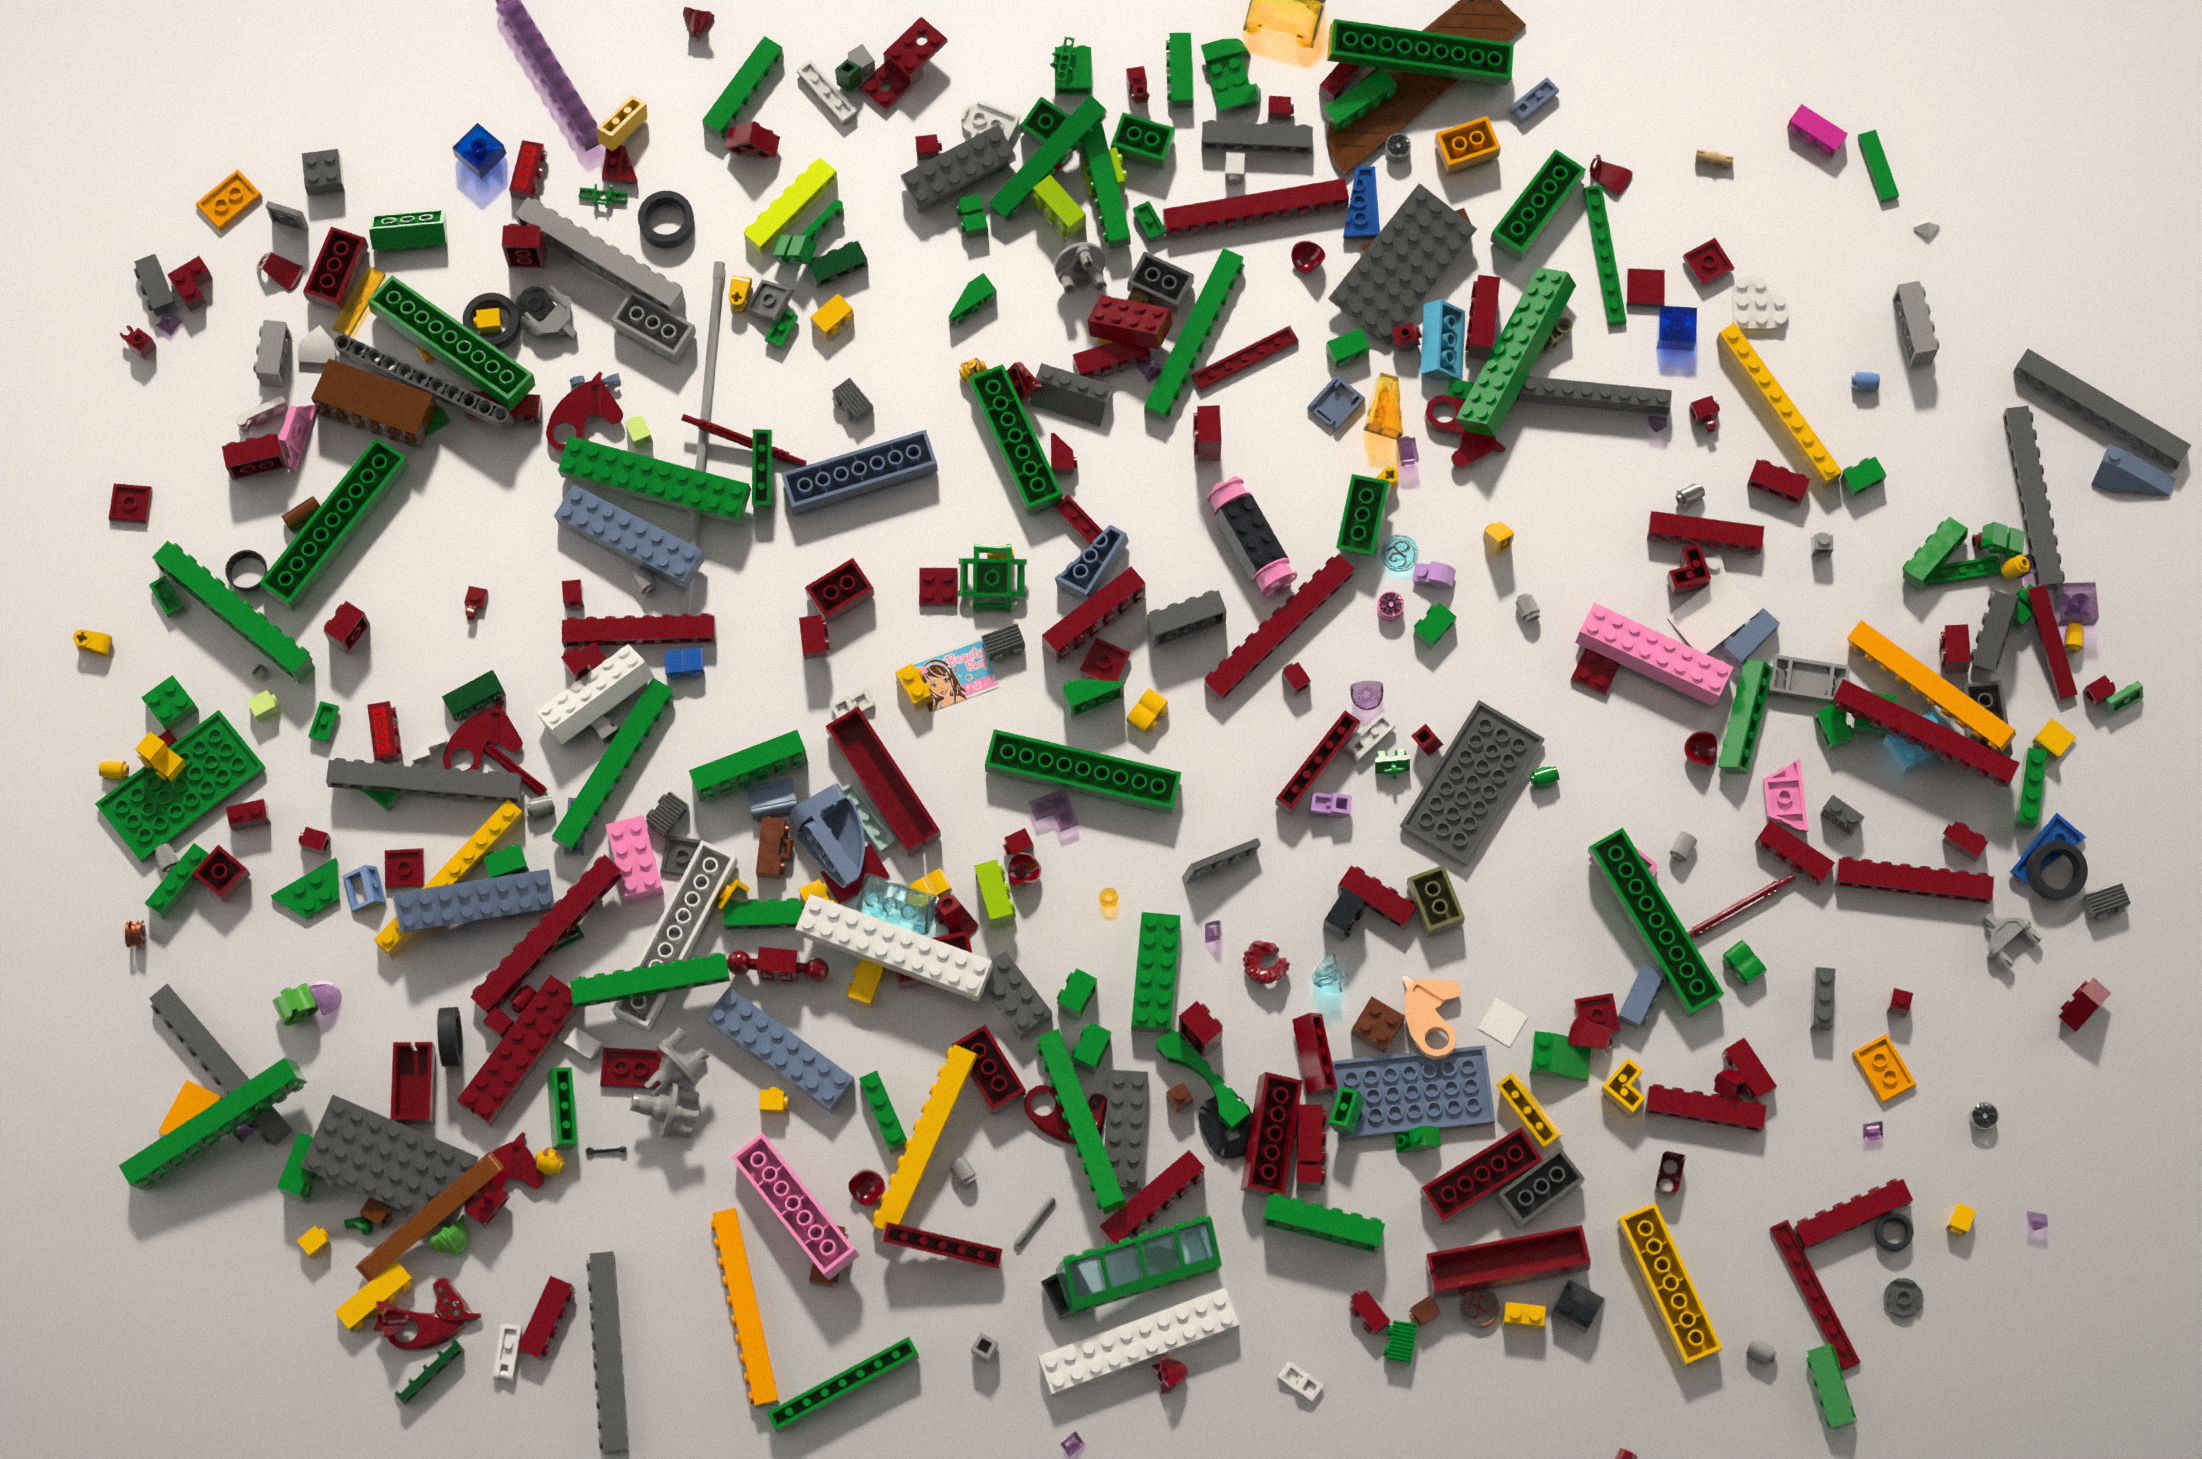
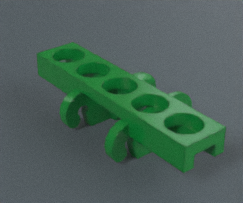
[1050,36,1076,83]
[578,184,628,208]

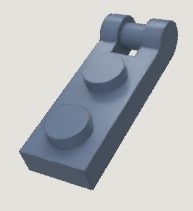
[1508,77,1559,123]

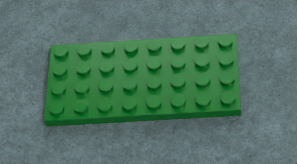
[95,710,266,862]

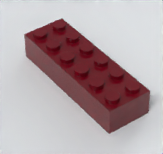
[1042,566,1146,663]
[1240,1072,1303,1197]
[1420,1127,1543,1225]
[1099,1150,1205,1245]

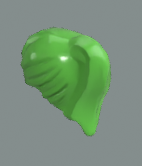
[429,1214,467,1255]

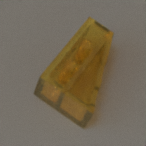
[1363,372,1404,441]

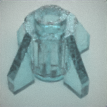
[1312,954,1348,994]

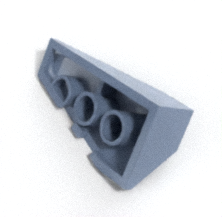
[2091,444,2176,496]

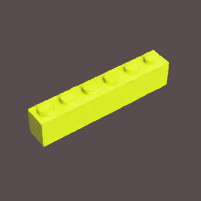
[744,157,837,254]

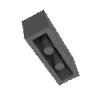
[133,254,177,316]
[1810,967,1835,1031]

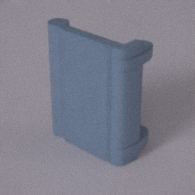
[747,778,797,822]

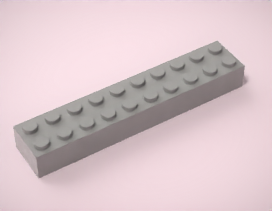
[515,197,686,315]

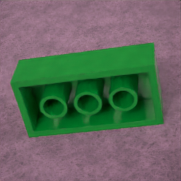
[1336,474,1392,558]

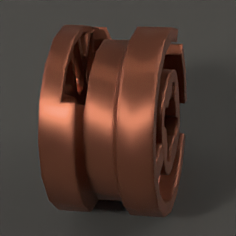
[125,920,146,948]

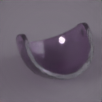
[1350,681,1384,710]
[309,981,341,1016]

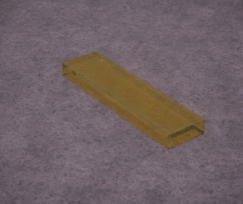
[332,266,386,337]

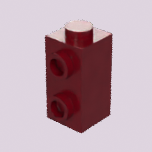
[1943,821,1988,862]
[1349,1289,1390,1336]

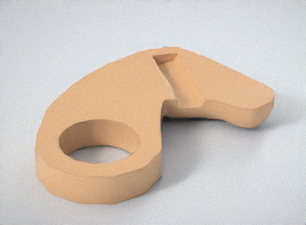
[1403,976,1461,1060]

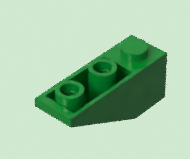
[948,273,997,326]

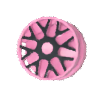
[1377,591,1404,621]

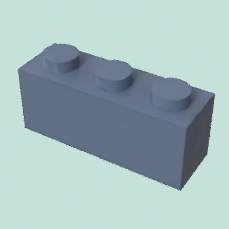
[1722,608,1780,667]
[1618,964,1665,1029]

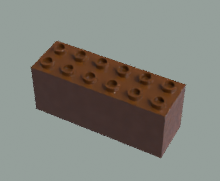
[311,359,438,448]

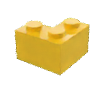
[135,731,186,782]
[1600,1058,1646,1117]

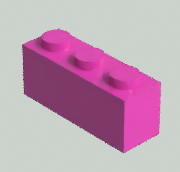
[1787,104,1848,157]

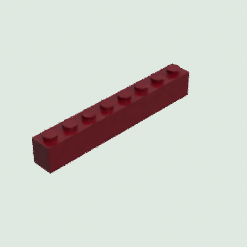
[562,613,716,647]
[1834,857,1994,904]

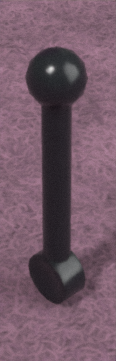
[585,1146,627,1156]

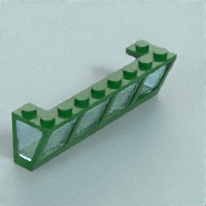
[1055,1215,1222,1315]

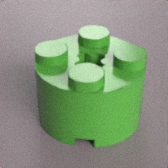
[272,983,319,1026]

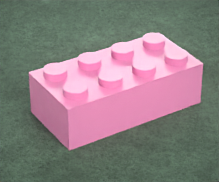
[606,815,664,903]

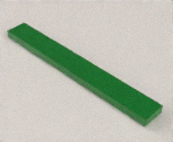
[1583,185,1627,326]

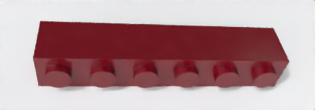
[1647,511,1765,555]
[1275,710,1360,816]
[1644,1084,1767,1132]
[1793,1178,1913,1250]
[880,1221,1003,1268]

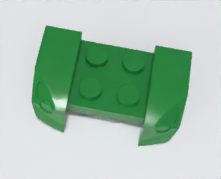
[1200,38,1261,111]

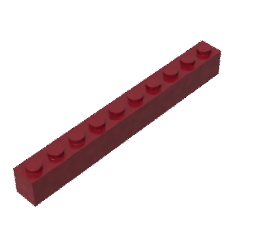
[1162,178,1349,237]
[1204,554,1355,702]
[1831,679,2020,788]
[470,854,626,1014]

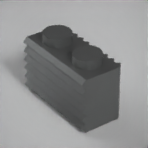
[832,378,874,423]
[981,623,1025,661]
[646,791,689,838]
[1820,795,1865,836]
[2083,882,2131,920]

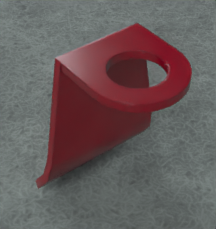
[1589,154,1633,195]
[256,252,303,292]
[937,895,978,936]
[1568,1015,1613,1054]

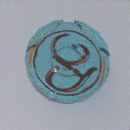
[1381,535,1419,572]

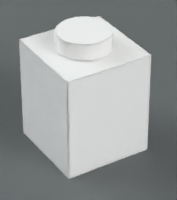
[1225,152,1245,183]

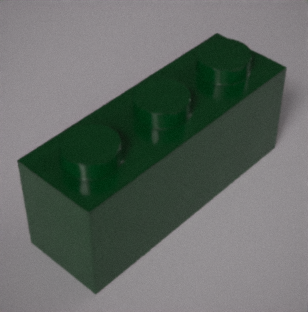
[807,241,868,288]
[442,670,505,721]

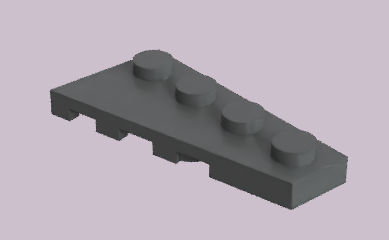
[1182,838,1261,884]

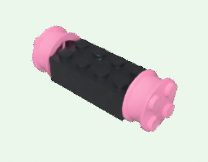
[1206,476,1298,598]

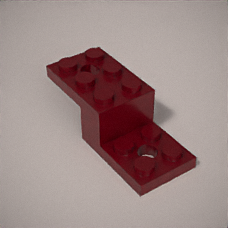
[859,16,948,113]

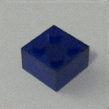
[452,122,507,179]
[1656,305,1697,351]

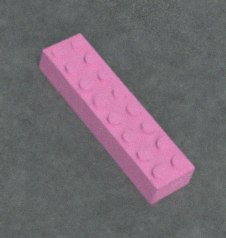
[1575,603,1733,707]
[731,1133,860,1280]

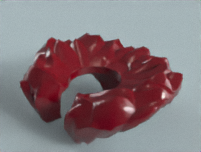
[1243,940,1290,984]

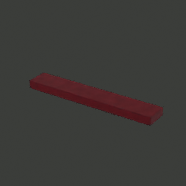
[1191,325,1299,392]
[2026,585,2078,700]

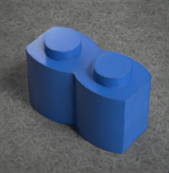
[664,648,705,680]

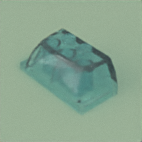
[855,873,939,935]

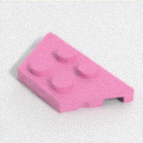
[279,404,317,472]
[1763,759,1808,833]

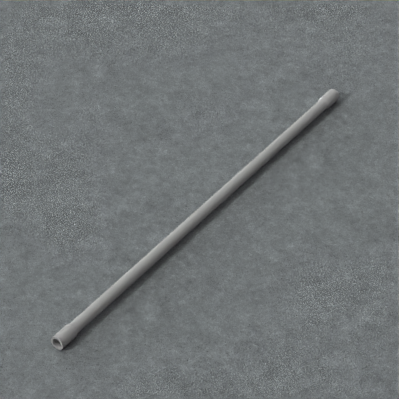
[680,261,725,615]

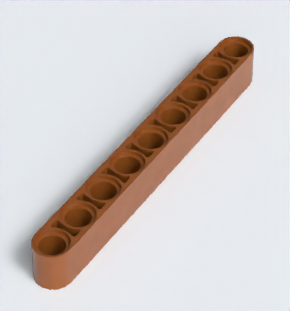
[355,1152,504,1282]

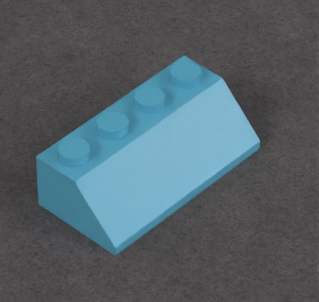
[1420,299,1465,381]

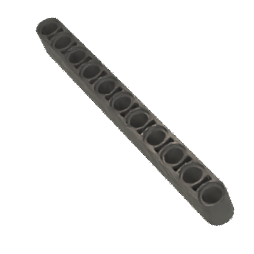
[334,335,514,429]

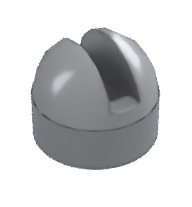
[251,664,267,680]

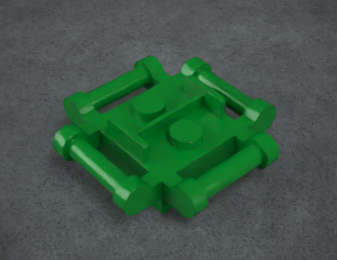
[958,543,1027,612]

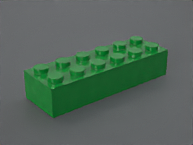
[1490,149,1586,261]
[689,730,808,802]
[1131,912,1181,1034]
[1262,1193,1385,1254]

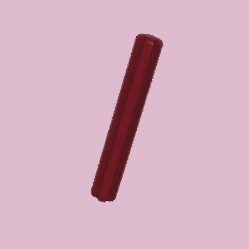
[484,744,547,796]

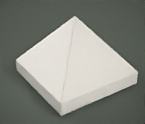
[1914,214,1940,239]

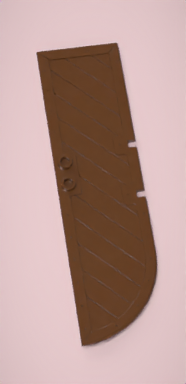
[1326,0,1526,176]

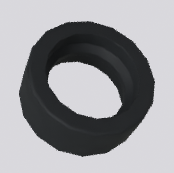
[1874,1213,1914,1252]

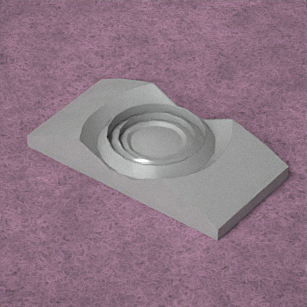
[1769,654,1850,703]

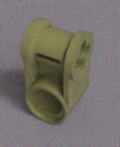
[1545,317,1572,351]

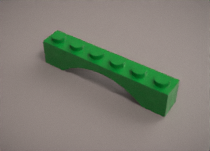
[1154,1029,1250,1133]

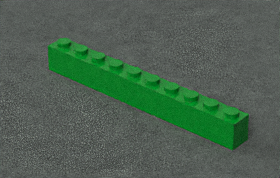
[1144,248,1245,421]
[552,678,674,852]
[1036,1029,1127,1215]

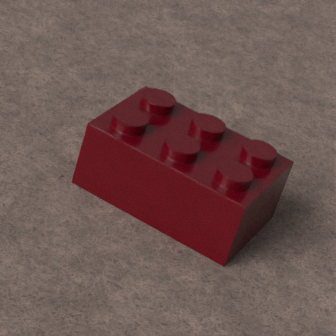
[501,223,547,269]
[1193,405,1222,461]
[221,433,287,480]
[805,558,875,624]
[1178,1001,1223,1058]

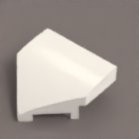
[298,325,337,363]

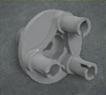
[1054,236,1107,294]
[644,1027,709,1097]
[630,1083,700,1138]

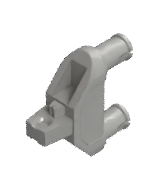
[519,285,577,340]
[1983,912,2043,971]

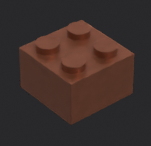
[1351,996,1405,1054]

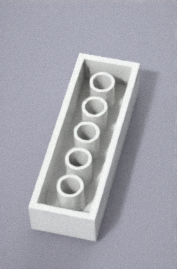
[536,644,654,744]

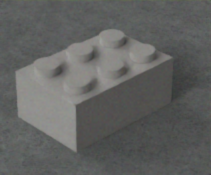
[253,320,292,388]

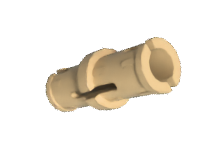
[1695,149,1734,168]

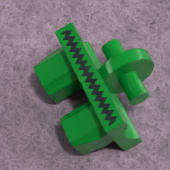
[1375,749,1410,780]

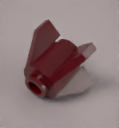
[683,6,715,37]
[373,1301,408,1337]
[1151,1357,1188,1394]

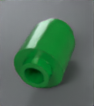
[1529,765,1560,789]

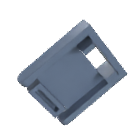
[1307,374,1365,431]

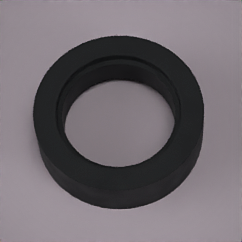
[638,190,695,248]
[462,293,521,350]
[2026,841,2088,900]
[437,1007,463,1067]

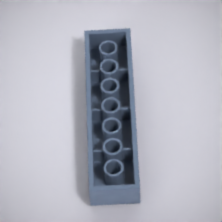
[781,429,938,515]
[554,484,706,589]
[393,869,555,933]
[705,987,855,1113]

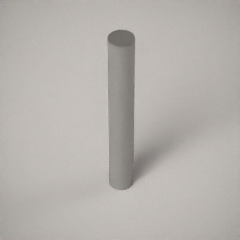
[1014,1195,1056,1247]

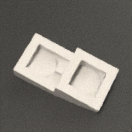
[830,688,875,719]
[411,735,448,765]
[557,1022,602,1060]
[1277,1361,1323,1402]

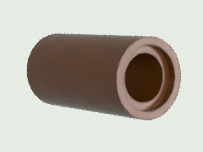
[281,496,320,532]

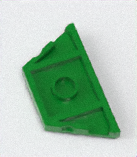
[271,857,340,920]

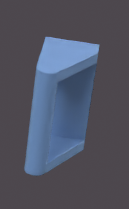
[343,865,386,913]

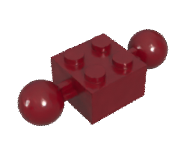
[727,947,829,984]

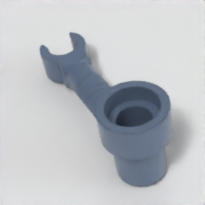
[569,373,621,389]

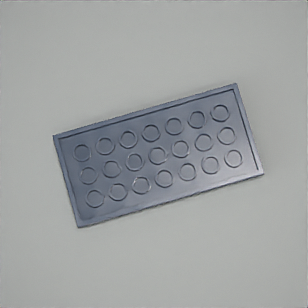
[1332,1045,1495,1139]

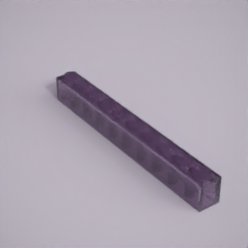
[495,0,600,152]

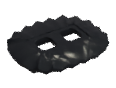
[1198,1095,1252,1158]

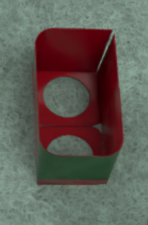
[1654,1151,1686,1196]

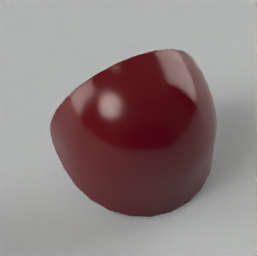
[1291,241,1326,274]
[1684,731,1717,766]
[1008,852,1041,887]
[848,1169,885,1206]

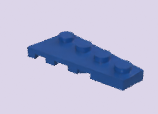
[1343,166,1380,239]
[2009,812,2086,884]

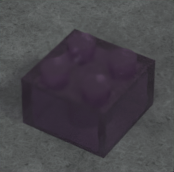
[2053,582,2099,627]

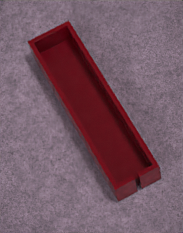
[826,706,941,857]
[457,975,579,1127]
[1426,1225,1591,1298]

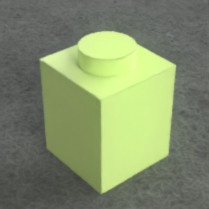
[625,415,653,448]
[247,690,279,722]

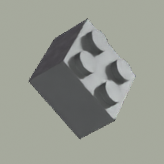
[301,149,345,196]

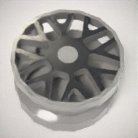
[1385,133,1411,163]
[1969,1102,1999,1131]

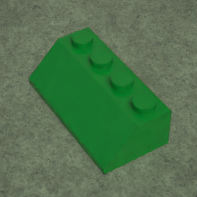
[369,209,447,251]

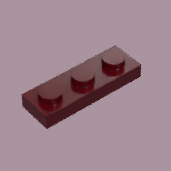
[1054,495,1103,546]

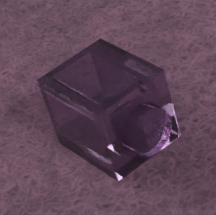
[1395,436,1419,467]

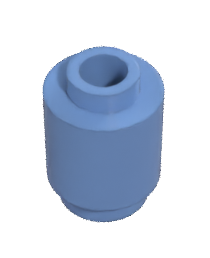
[1851,371,1880,390]

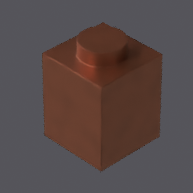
[1166,1082,1193,1113]
[1409,1295,1442,1328]

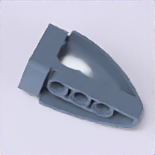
[788,783,865,888]

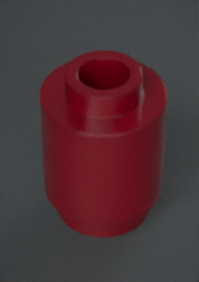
[510,984,537,1014]

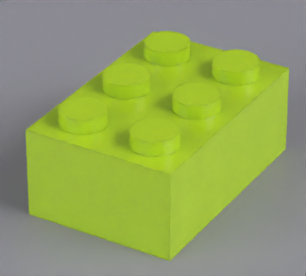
[1033,175,1086,238]
[974,859,1016,930]

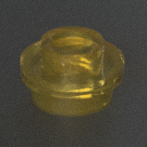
[1099,888,1118,907]

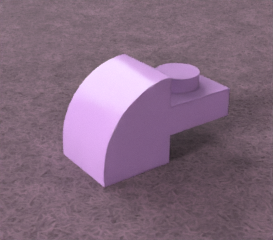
[1412,561,1456,588]
[1309,792,1352,818]

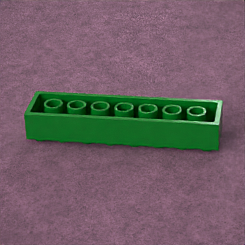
[968,364,1063,515]

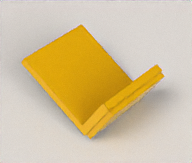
[2032,718,2076,761]
[716,878,750,909]

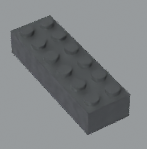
[900,124,1016,212]
[1104,1070,1148,1192]

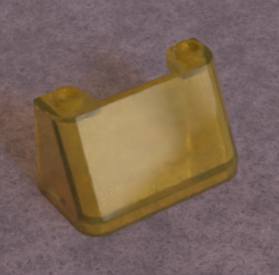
[1243,0,1326,49]

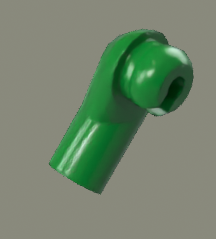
[344,1217,372,1235]

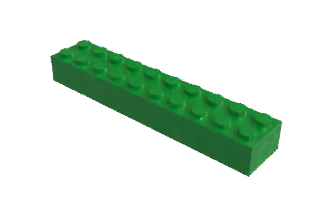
[1327,19,1514,85]
[1456,267,1576,437]
[367,275,536,411]
[558,436,751,525]
[259,437,409,611]
[152,540,315,684]
[985,729,1181,814]
[1588,828,1724,1017]
[119,1058,308,1190]

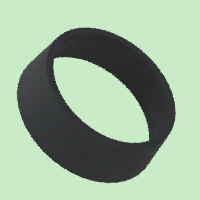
[225,550,267,592]

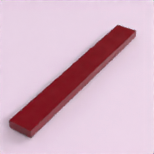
[1769,1219,1861,1372]

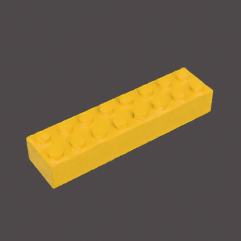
[1617,1202,1722,1367]

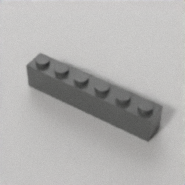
[1201,120,1313,154]

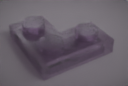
[1029,789,1078,832]

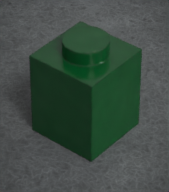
[835,59,863,93]

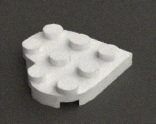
[961,101,1021,142]
[1731,276,1789,331]

